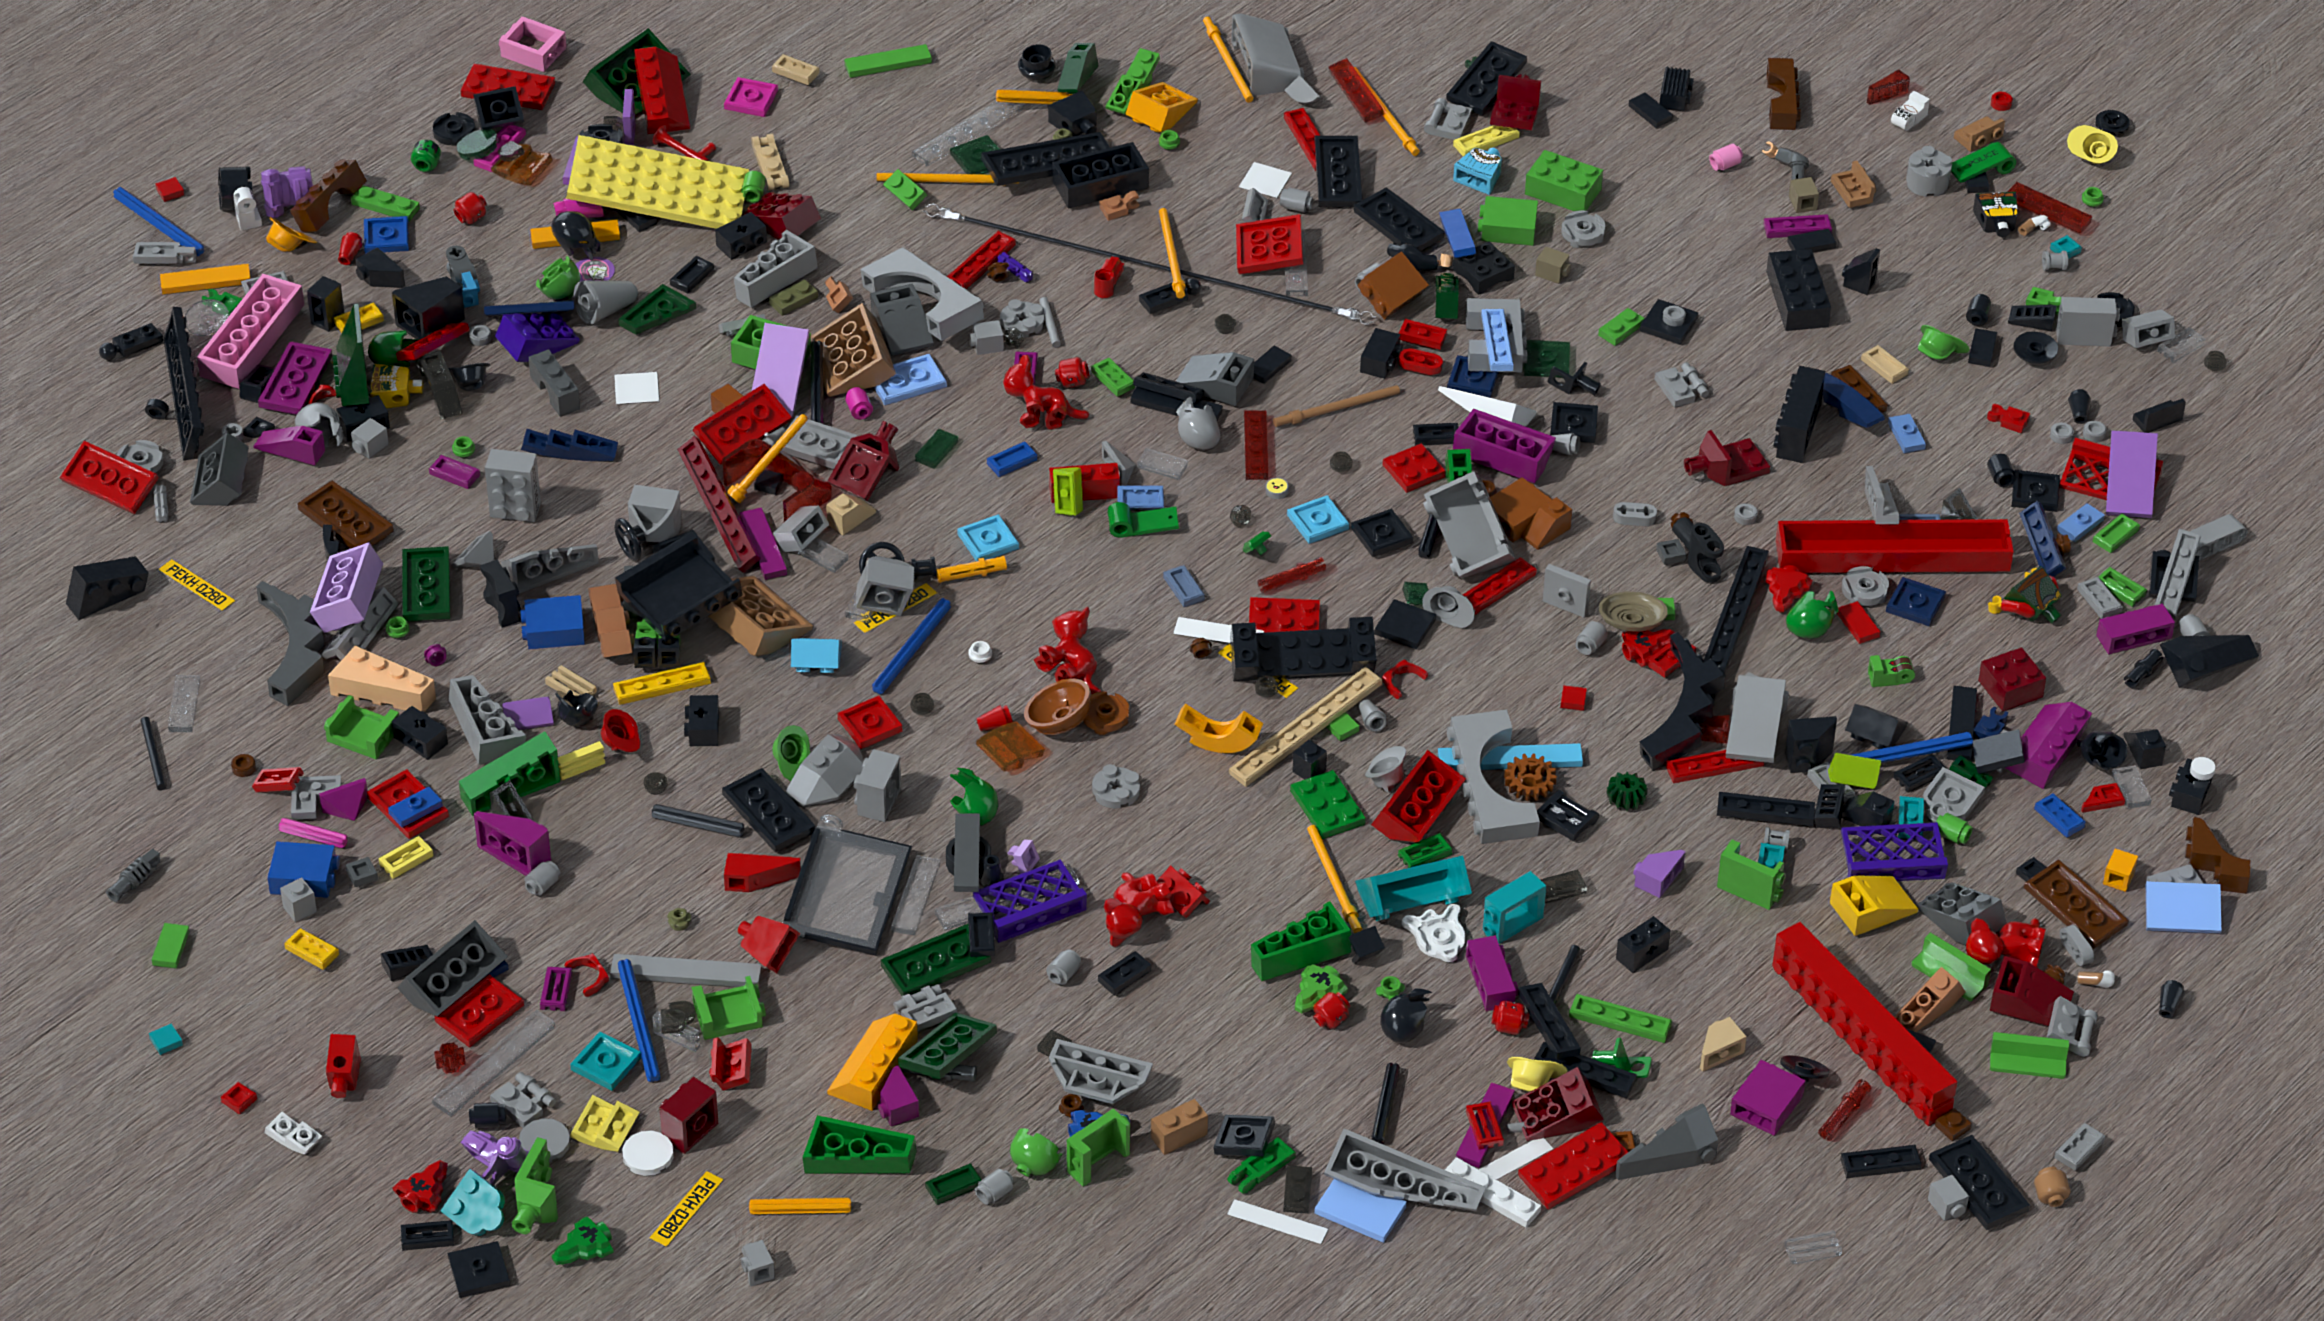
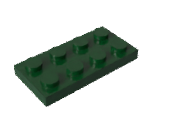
[402,546,450,621]
[880,924,991,996]
[898,1012,997,1079]

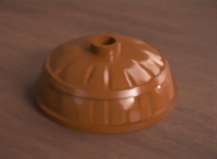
[1024,679,1091,735]

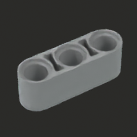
[2189,514,2248,560]

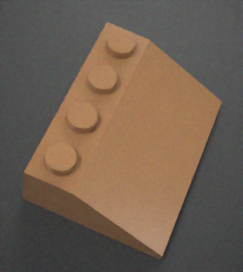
[811,303,896,397]
[708,576,813,656]

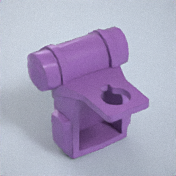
[261,166,313,218]
[461,1130,529,1185]

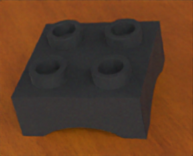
[1453,241,1515,295]
[480,559,521,628]

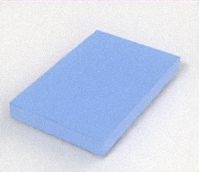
[874,354,947,405]
[2145,881,2221,933]
[1315,1179,1407,1243]

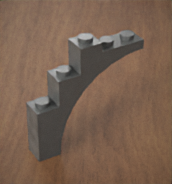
[256,581,325,706]

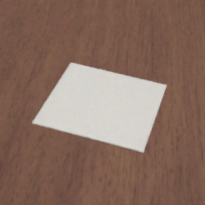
[1239,162,1292,198]
[615,372,659,404]

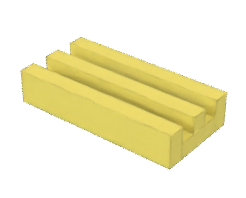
[558,741,605,780]
[378,836,433,879]

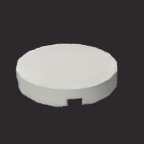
[622,1131,673,1176]

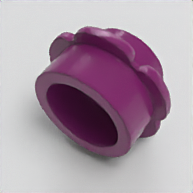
[424,644,447,666]

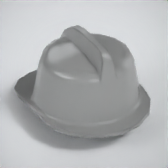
[1422,586,1475,628]
[1365,746,1406,793]

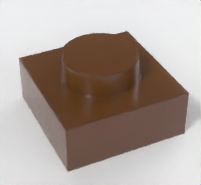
[1935,1108,1972,1142]

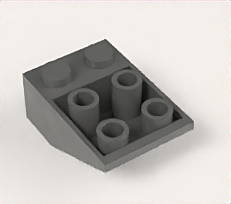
[870,283,934,356]
[1176,352,1254,406]
[1916,882,2007,945]

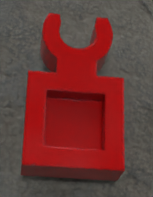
[1987,404,2030,433]

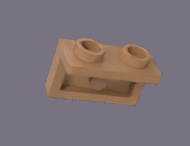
[1831,160,1876,208]

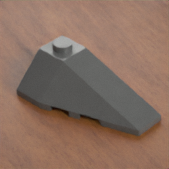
[1615,1103,1718,1180]

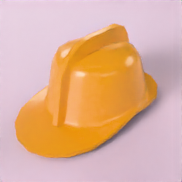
[266,217,317,251]

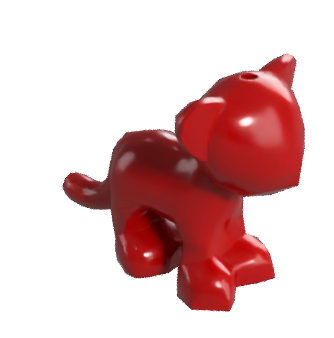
[1003,354,1089,429]
[1033,606,1101,695]
[1104,872,1174,947]
[1966,918,2046,967]

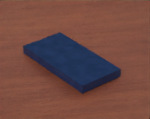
[484,300,575,315]

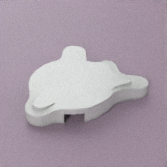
[1402,904,1465,962]

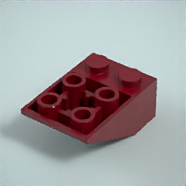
[741,192,821,240]
[1990,956,2074,1026]
[1511,1067,1604,1141]

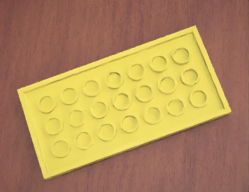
[566,135,749,229]

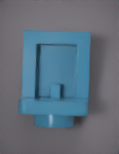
[461,271,480,308]

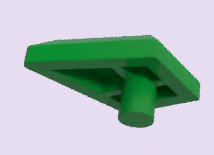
[1243,531,1272,555]

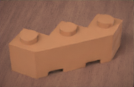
[588,584,635,658]

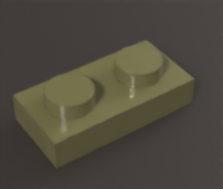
[769,279,818,316]

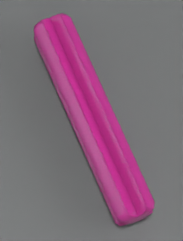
[279,818,348,848]

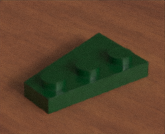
[619,284,696,335]

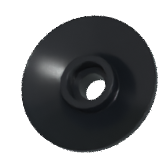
[2013,331,2058,364]
[1780,1055,1830,1082]

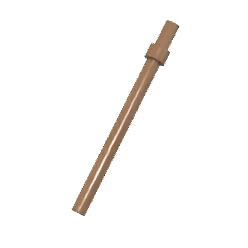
[1273,385,1400,427]

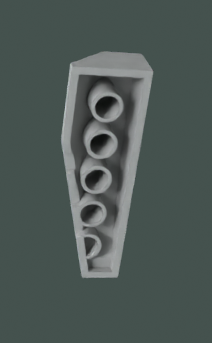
[1324,1129,1486,1211]

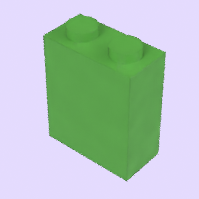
[1478,196,1538,246]

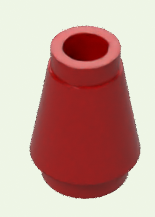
[338,232,363,265]
[976,705,1013,731]

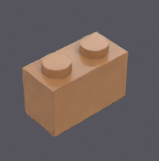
[1151,1099,1208,1155]

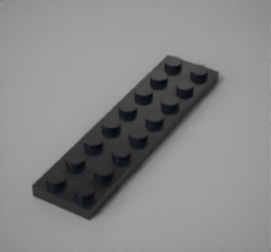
[163,307,204,461]

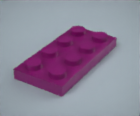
[258,342,333,415]

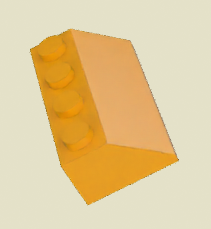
[827,1013,918,1111]

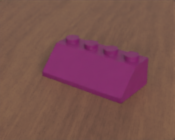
[1453,408,1556,483]
[2005,702,2092,789]

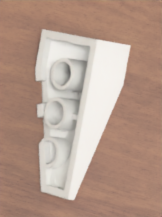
[1438,386,1537,427]

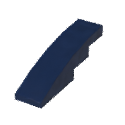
[1823,373,1885,428]
[521,429,618,461]

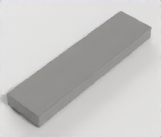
[2155,529,2202,619]

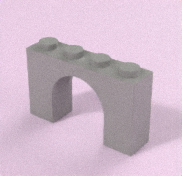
[1466,298,1527,372]

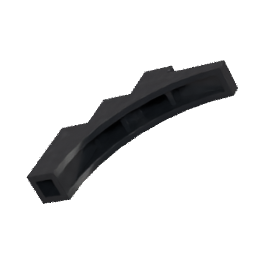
[1639,632,1726,771]

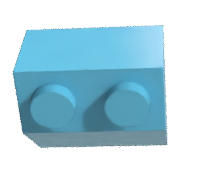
[791,638,842,673]

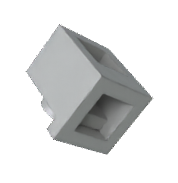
[740,1240,775,1287]

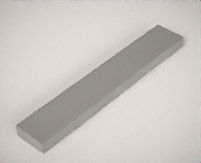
[610,954,762,988]

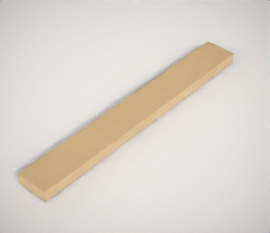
[1229,667,1382,787]

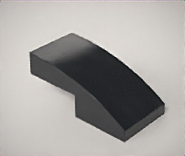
[323,524,340,562]

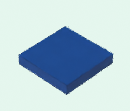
[364,216,409,254]

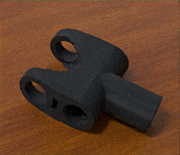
[1672,517,1724,583]

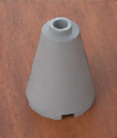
[574,280,638,324]

